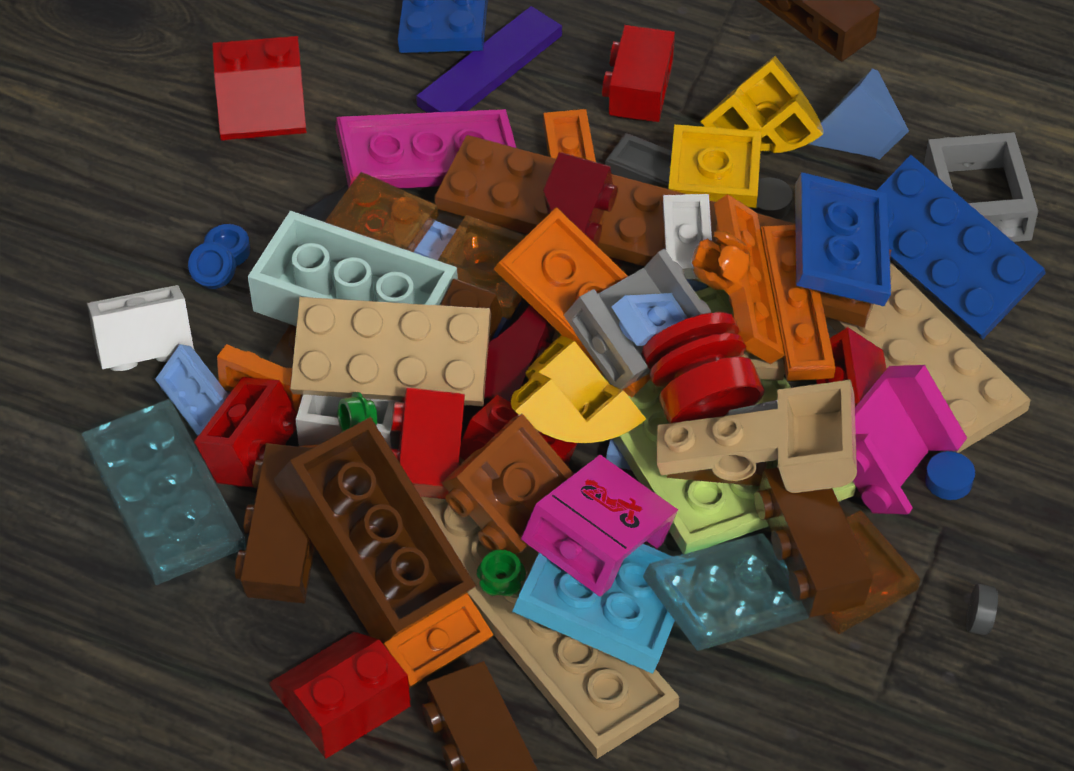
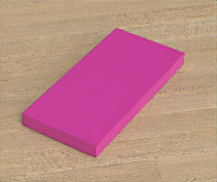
[335,109,516,191]

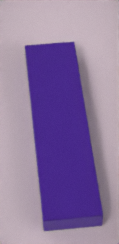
[417,6,562,113]

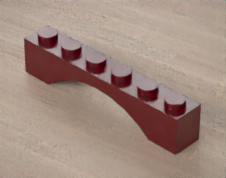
[465,152,618,412]

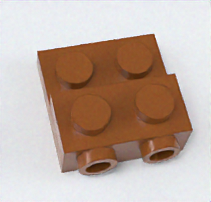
[442,413,574,554]

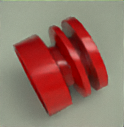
[641,312,765,424]

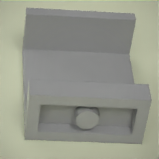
[564,248,711,390]

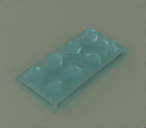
[82,399,246,585]

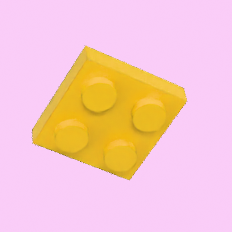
[668,124,762,208]

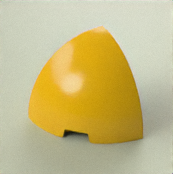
[701,56,824,153]
[511,335,646,443]

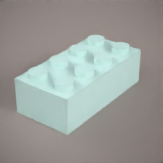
[248,211,458,326]

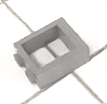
[924,132,1038,242]

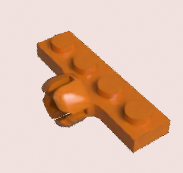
[692,194,785,364]

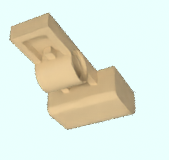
[657,380,857,493]

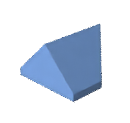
[808,68,909,160]

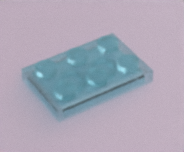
[643,533,809,651]

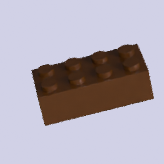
[273,417,476,643]

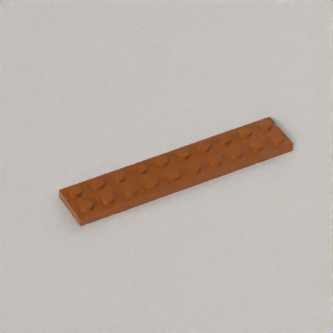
[435,135,891,328]

